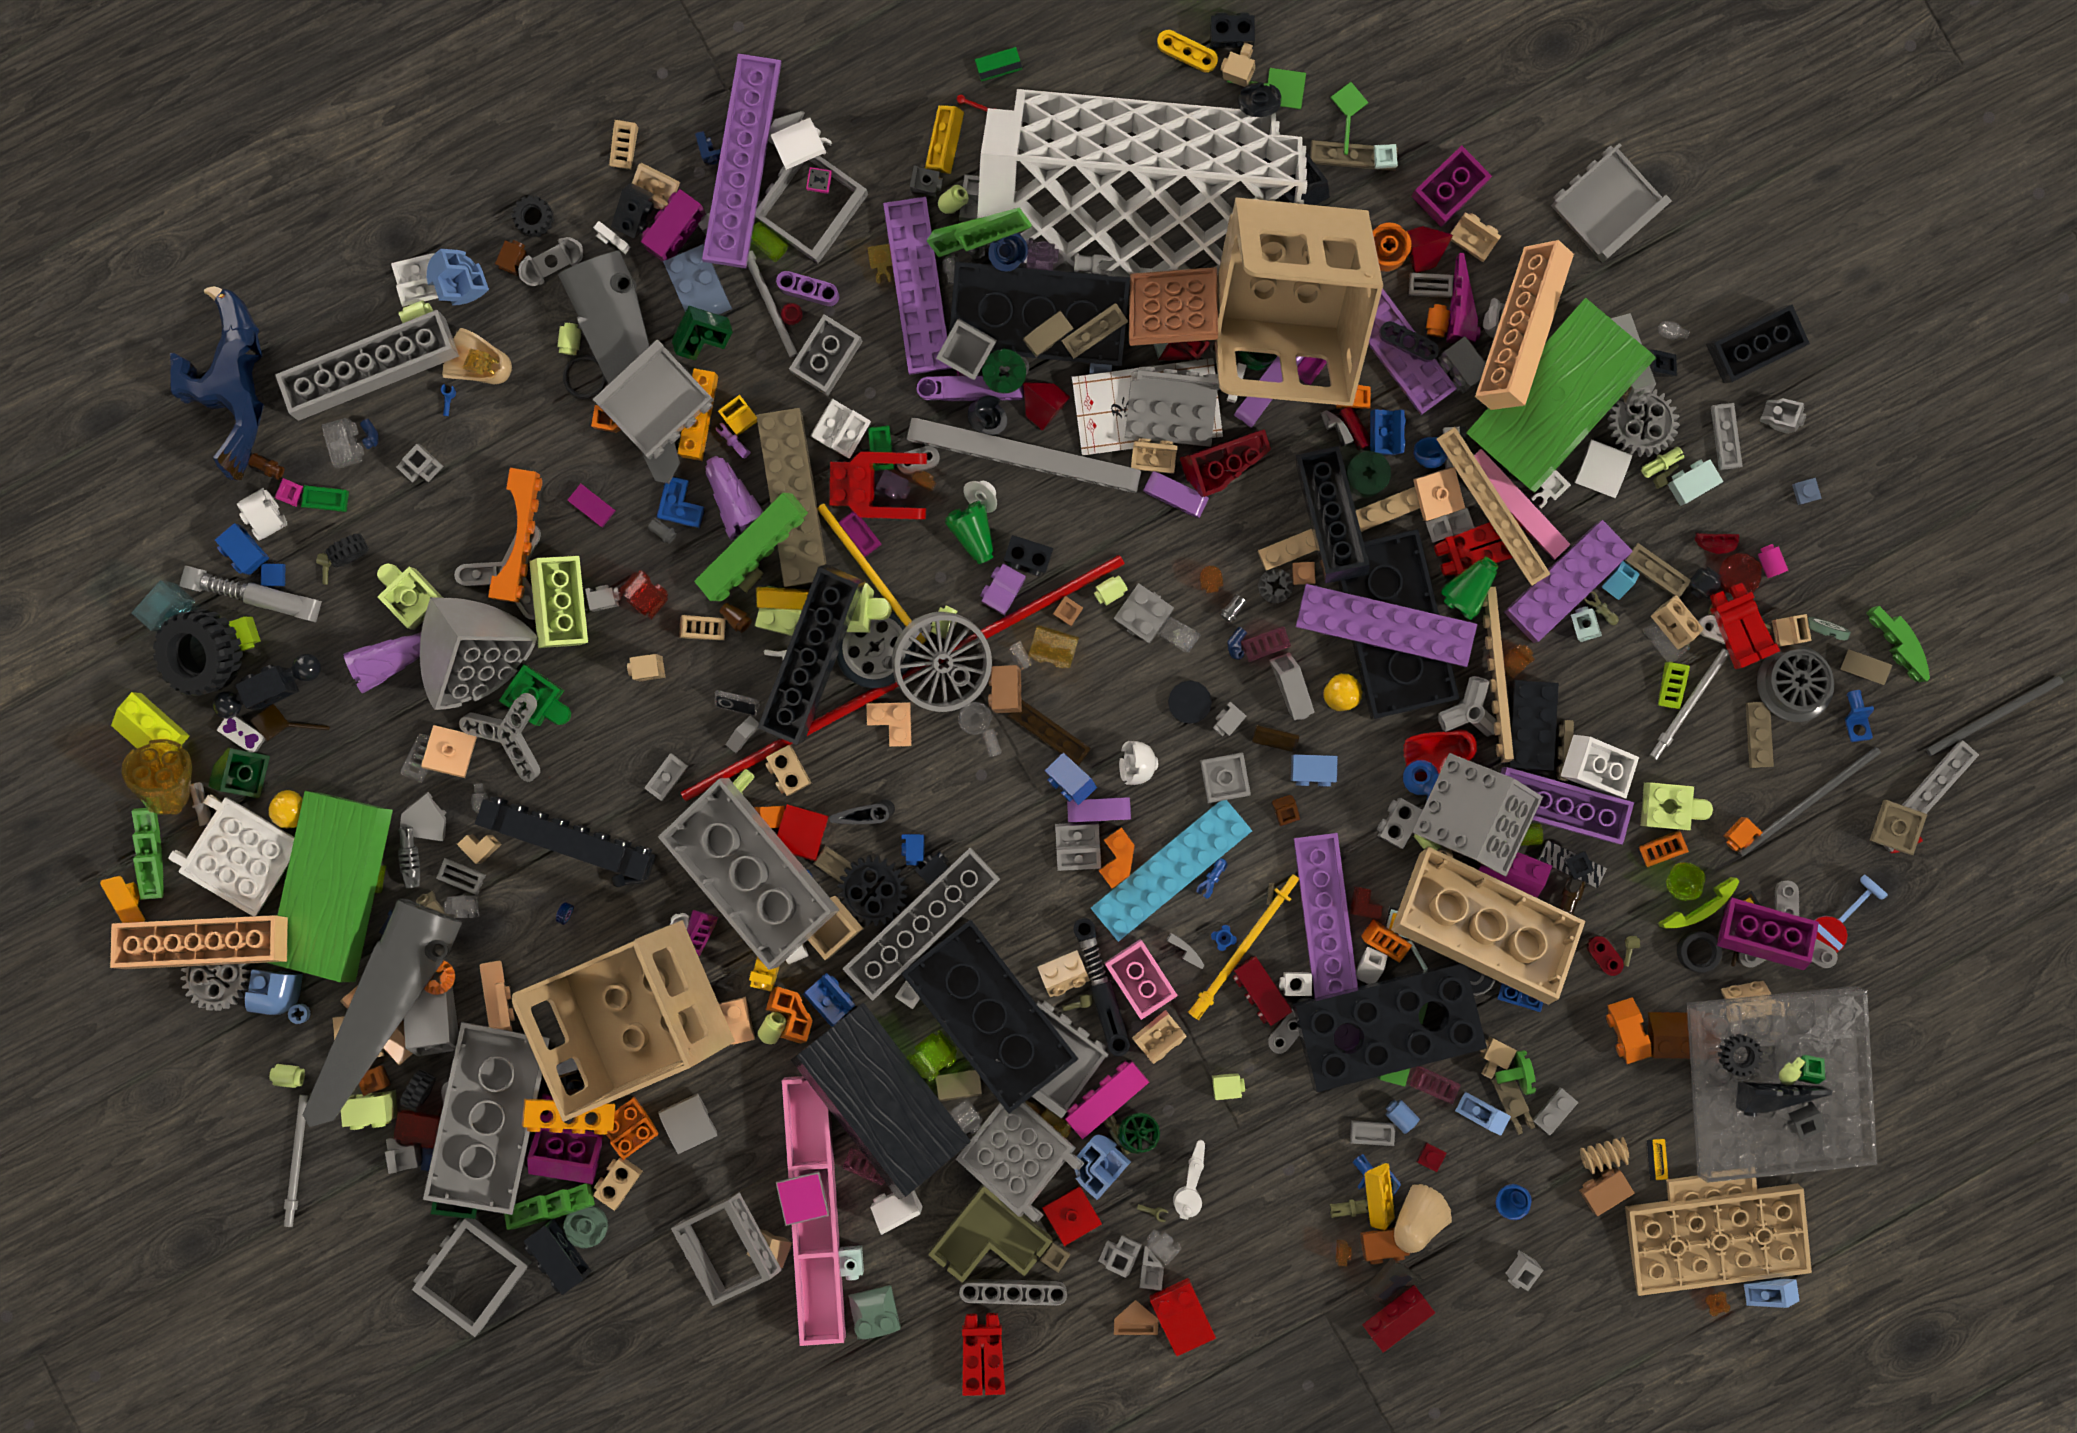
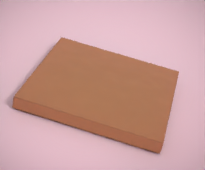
[1129,267,1218,346]

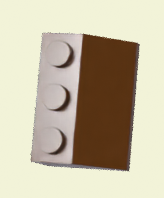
[1648,1012,1720,1059]

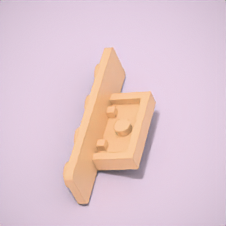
[480,961,515,1031]

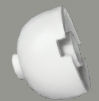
[1119,741,1158,785]

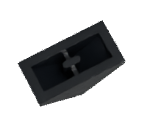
[1649,350,1677,377]

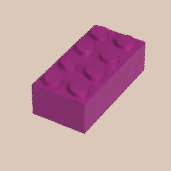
[1717,898,1819,970]

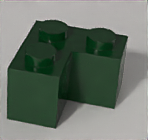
[672,306,733,361]

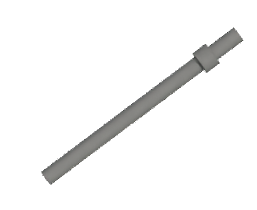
[747,249,798,357]
[1650,649,1729,760]
[284,1095,309,1227]

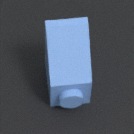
[1455,1092,1511,1135]
[1744,1278,1799,1308]

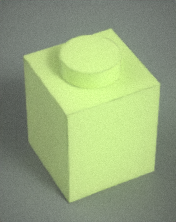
[1212,1073,1245,1100]

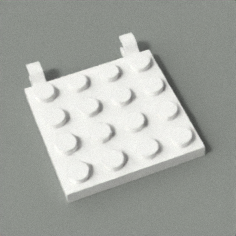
[168,794,295,917]

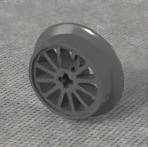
[1757,644,1834,722]

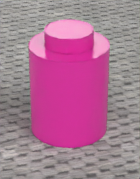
[1758,544,1788,578]

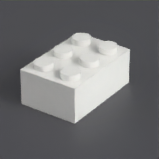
[1561,735,1639,799]

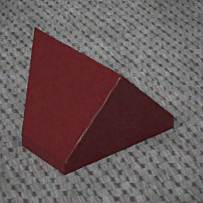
[1407,226,1453,273]
[1158,340,1210,361]
[1023,383,1070,431]

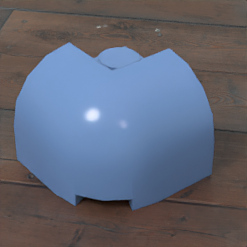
[426,249,489,305]
[245,969,303,1015]
[1075,1135,1131,1200]

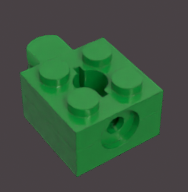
[499,665,571,726]

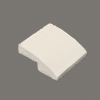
[771,118,826,170]
[391,253,438,307]
[810,399,871,459]
[1574,439,1632,498]

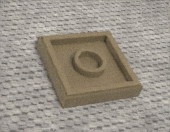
[1869,800,1927,856]

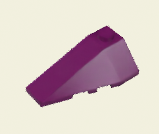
[1446,253,1481,345]

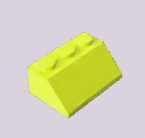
[111,692,190,768]

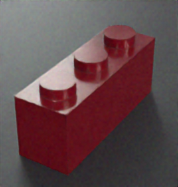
[1232,955,1293,1026]
[1362,1285,1435,1353]

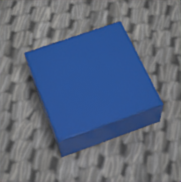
[261,564,286,586]

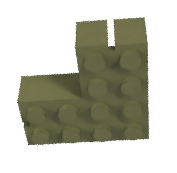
[928,1184,1052,1283]

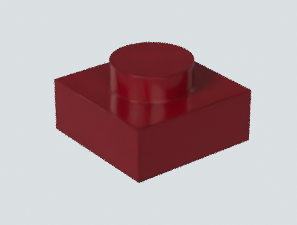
[1416,1142,1447,1172]

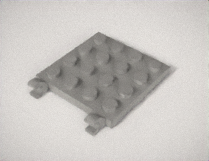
[956,1102,1084,1222]

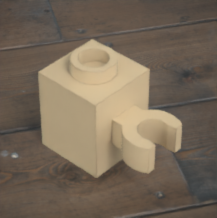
[1220,43,1255,87]
[1479,1036,1517,1079]

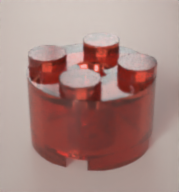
[618,570,668,620]

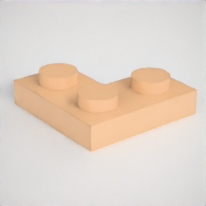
[867,702,912,747]

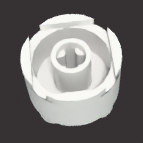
[237,488,287,540]

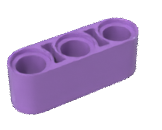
[776,271,839,306]
[1143,471,1209,518]
[1067,798,1131,822]

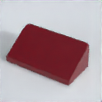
[1338,407,1370,451]

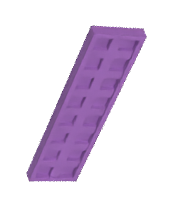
[883,197,952,375]
[1368,288,1457,415]
[1296,584,1477,667]

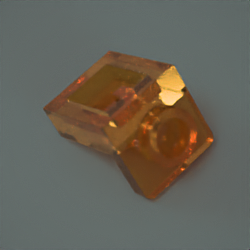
[1503,644,1535,679]

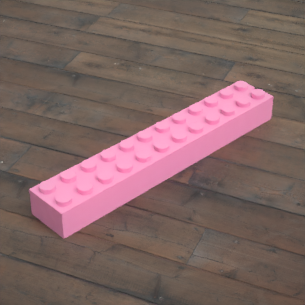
[782,1076,846,1346]

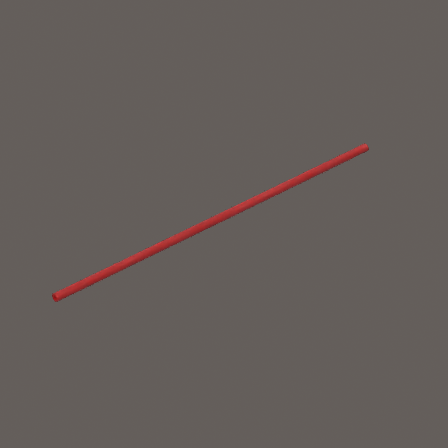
[681,555,1125,802]

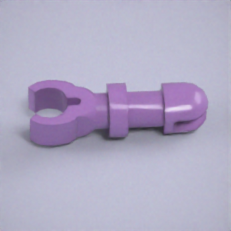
[716,423,751,459]

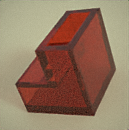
[1350,886,1383,919]

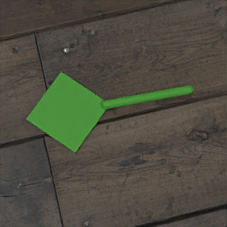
[1331,82,1368,155]

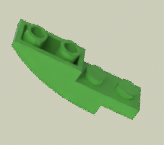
[1866,606,1930,682]

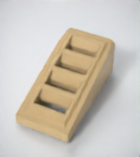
[609,120,638,170]
[679,615,726,640]

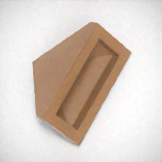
[1114,1300,1158,1335]

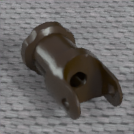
[1559,876,1586,916]

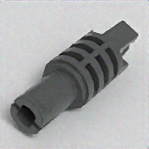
[398,827,420,888]

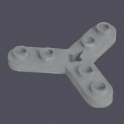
[454,525,541,620]
[1737,880,1838,968]

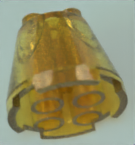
[121,739,193,815]

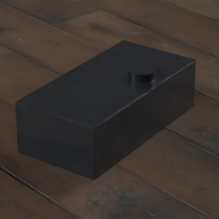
[1706,304,1810,383]

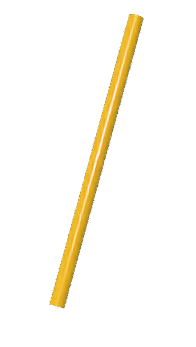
[817,504,927,644]

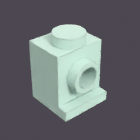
[1571,607,1602,642]
[839,1245,864,1280]

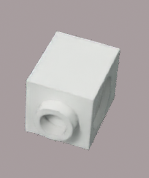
[1279,972,1312,996]

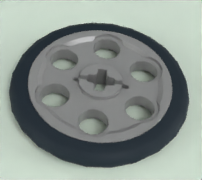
[836,610,916,688]

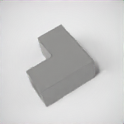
[725,716,759,753]

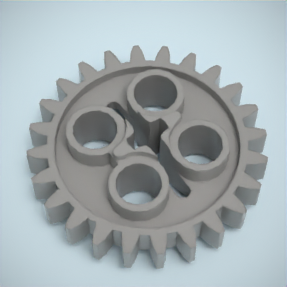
[1607,389,1680,457]
[180,963,251,1011]

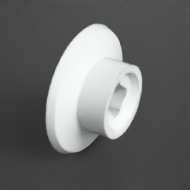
[964,481,997,513]

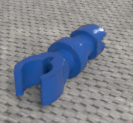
[1196,858,1227,899]

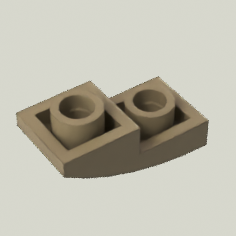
[1023,311,1073,357]
[1840,649,1893,685]

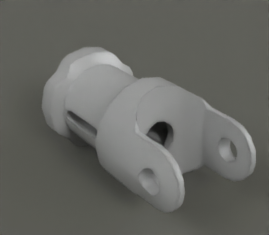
[1074,253,1113,275]

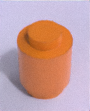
[1426,304,1451,337]

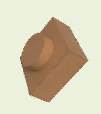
[1292,562,1315,585]
[1053,596,1083,626]

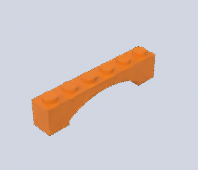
[488,468,542,603]

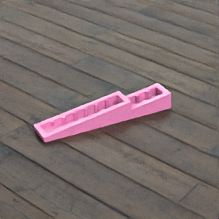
[1474,449,1571,560]

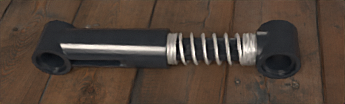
[1073,917,1130,1056]

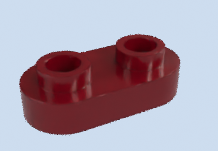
[1587,936,1624,976]

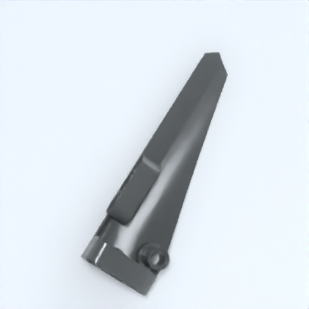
[558,251,680,484]
[302,898,462,1127]

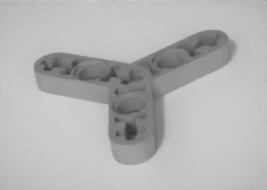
[459,693,540,782]

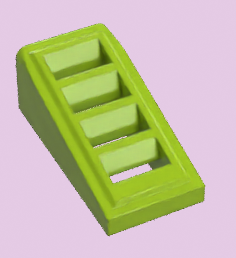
[1658,662,1690,709]

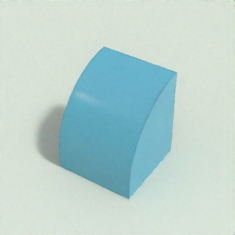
[1602,561,1639,600]

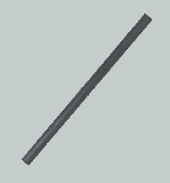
[1737,747,1881,857]

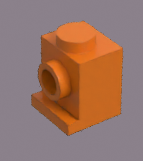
[1723,817,1763,851]

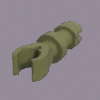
[1584,591,1619,625]

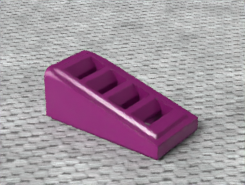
[687,910,718,956]

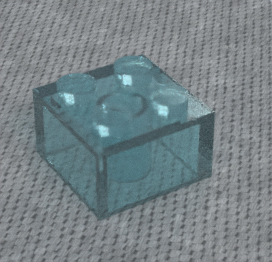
[132,580,195,632]

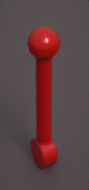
[957,95,996,112]

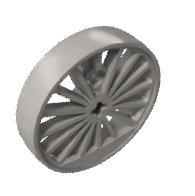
[892,612,992,712]

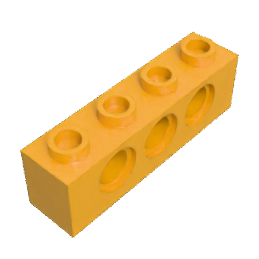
[677,368,718,461]
[522,1099,615,1135]

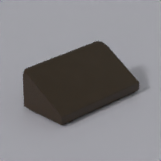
[1252,726,1300,752]

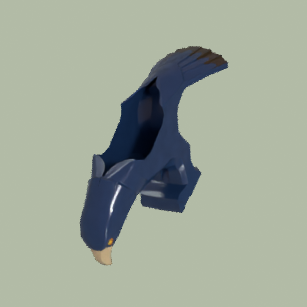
[170,286,264,481]

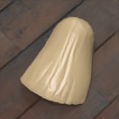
[442,328,512,384]
[1394,1184,1452,1253]

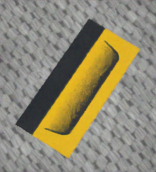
[1647,1139,1668,1181]

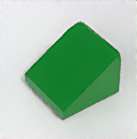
[1798,1055,1825,1084]

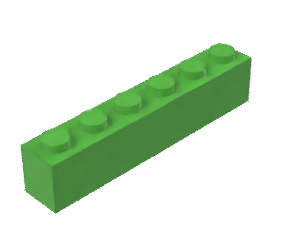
[694,492,808,601]

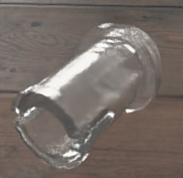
[1009,641,1033,670]
[981,728,1002,757]

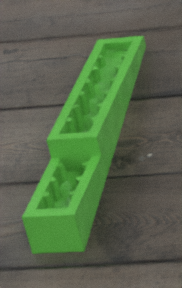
[926,207,1032,257]

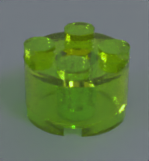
[906,1030,957,1082]

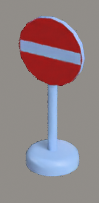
[1814,874,1888,953]

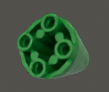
[945,500,993,564]
[1441,557,1498,620]

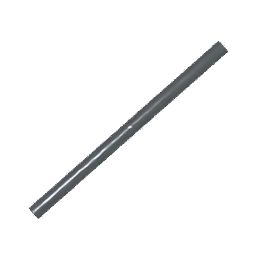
[1926,676,2064,756]

